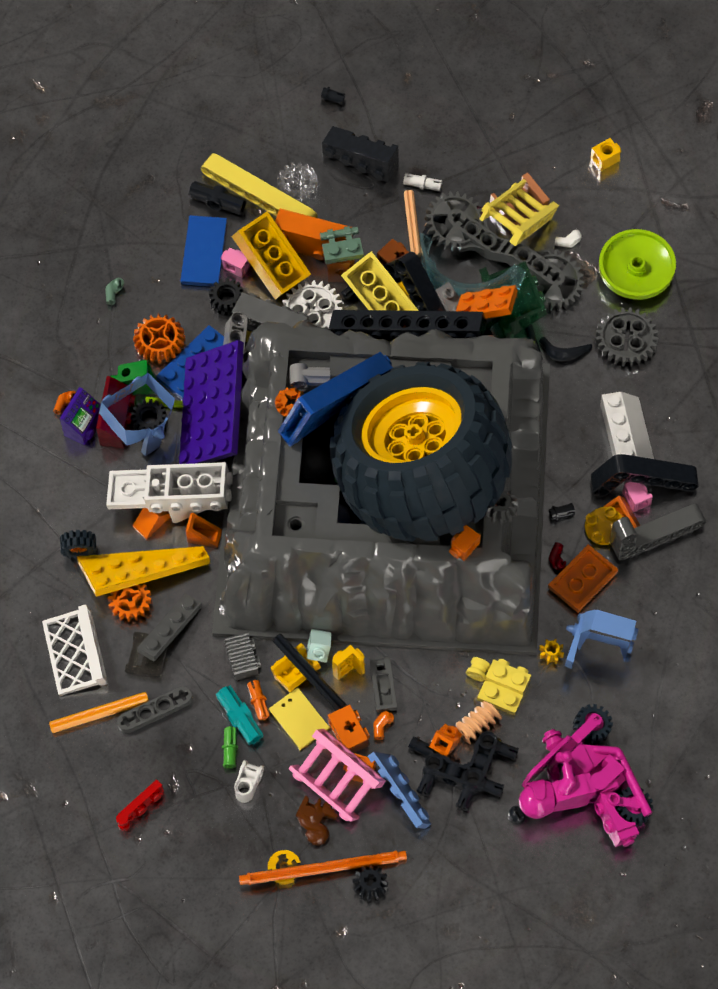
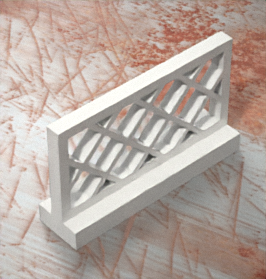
[42,604,108,696]

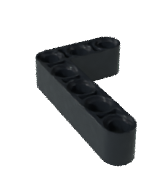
[383,252,446,311]
[591,454,699,496]

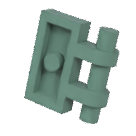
[320,226,364,264]

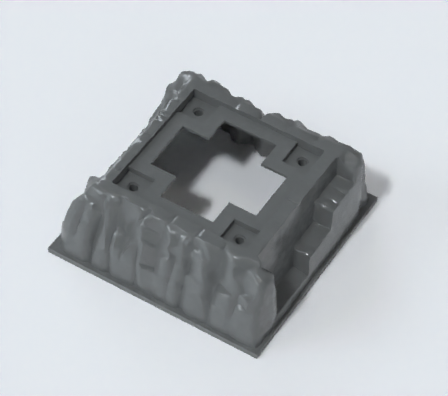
[212,320,550,656]

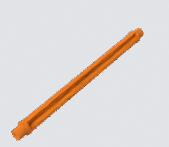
[239,850,407,885]

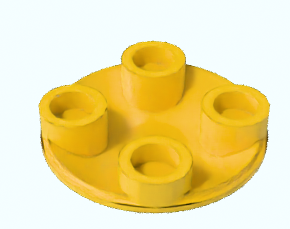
[585,506,623,545]

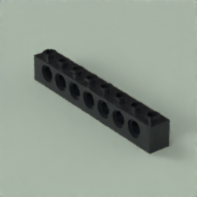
[329,310,487,341]

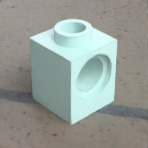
[307,629,331,663]

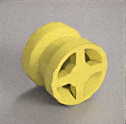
[466,657,491,682]

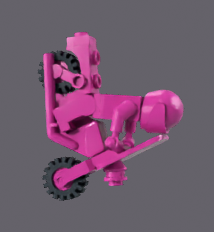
[519,704,653,847]

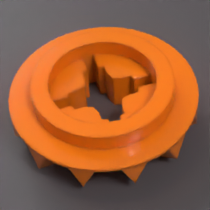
[275,387,304,417]

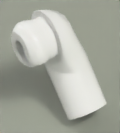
[555,230,582,248]

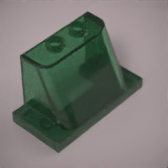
[479,261,547,338]

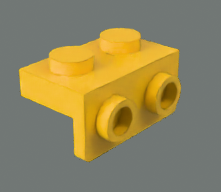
[271,643,321,692]
[332,645,365,681]

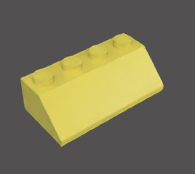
[341,251,419,311]

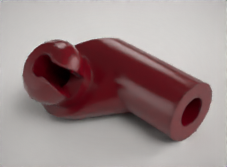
[548,542,567,571]

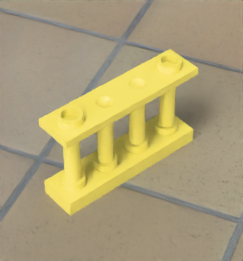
[480,179,559,246]

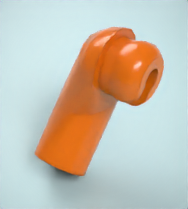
[373,711,394,741]

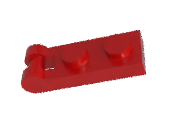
[116,779,164,831]

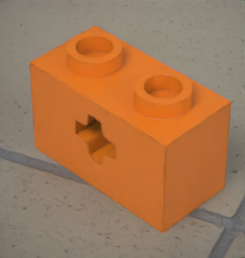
[328,705,370,753]

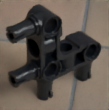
[416,731,519,811]

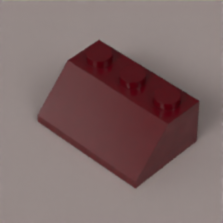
[96,376,136,448]

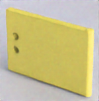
[268,687,330,751]

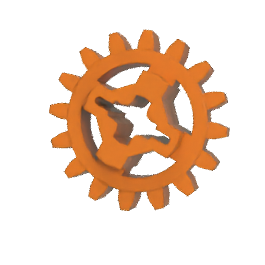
[108,584,152,622]

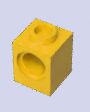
[591,138,621,171]

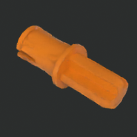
[247,680,270,720]

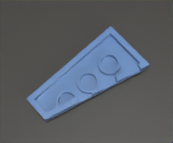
[367,752,431,829]

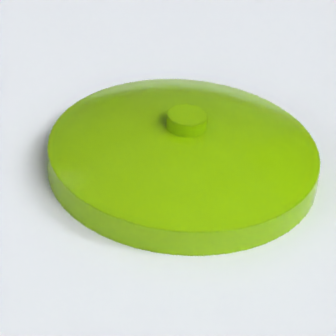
[599,229,676,300]

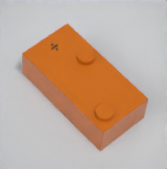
[275,208,353,260]

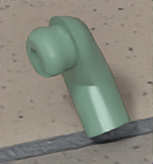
[105,278,124,305]

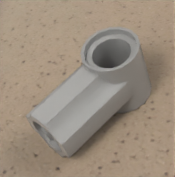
[290,363,330,390]

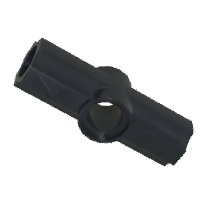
[188,181,247,215]

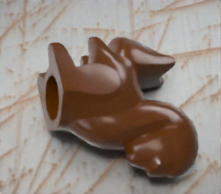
[295,795,338,846]

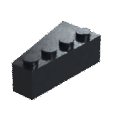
[322,126,399,183]

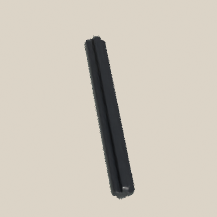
[273,633,347,711]

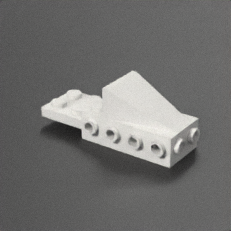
[106,462,233,523]

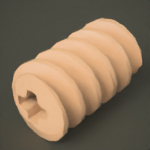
[456,701,502,744]

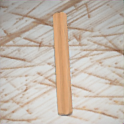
[404,190,421,257]

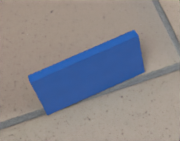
[180,215,227,287]

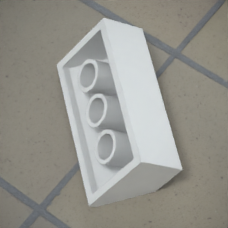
[600,392,654,459]

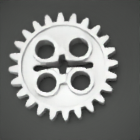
[282,280,343,329]

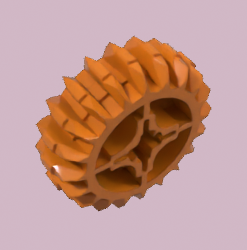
[133,313,186,364]

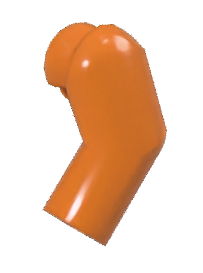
[53,391,76,415]

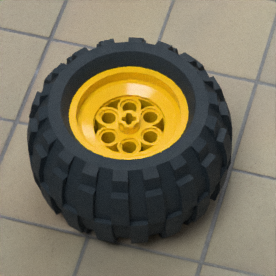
[330,362,512,542]

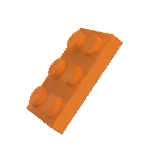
[456,285,518,319]
[548,544,619,613]

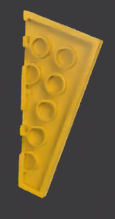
[77,546,210,597]

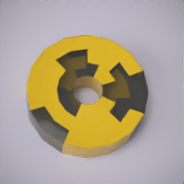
[268,850,301,885]

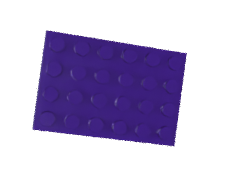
[179,340,244,464]

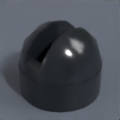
[508,806,525,824]

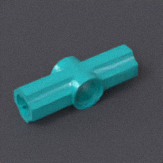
[216,685,264,745]

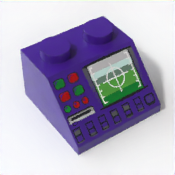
[60,387,101,445]

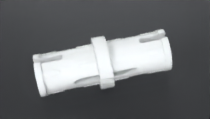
[403,173,443,192]

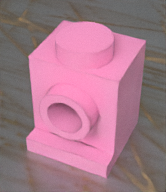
[221,248,251,278]
[622,481,653,512]

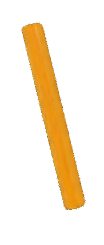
[49,692,149,733]

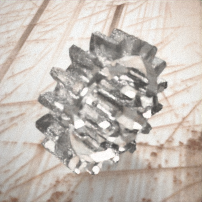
[277,162,318,201]

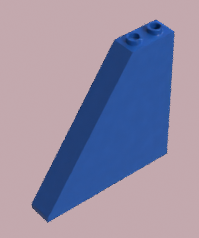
[278,352,393,447]

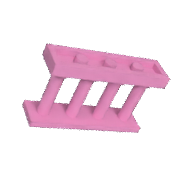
[289,729,386,822]

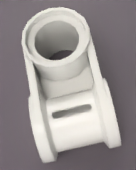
[234,760,264,803]

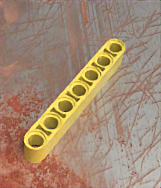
[201,153,318,218]

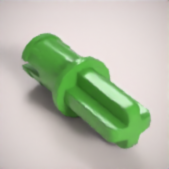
[222,726,238,768]

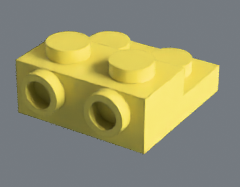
[477,659,531,716]

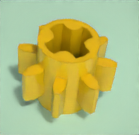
[539,639,564,665]

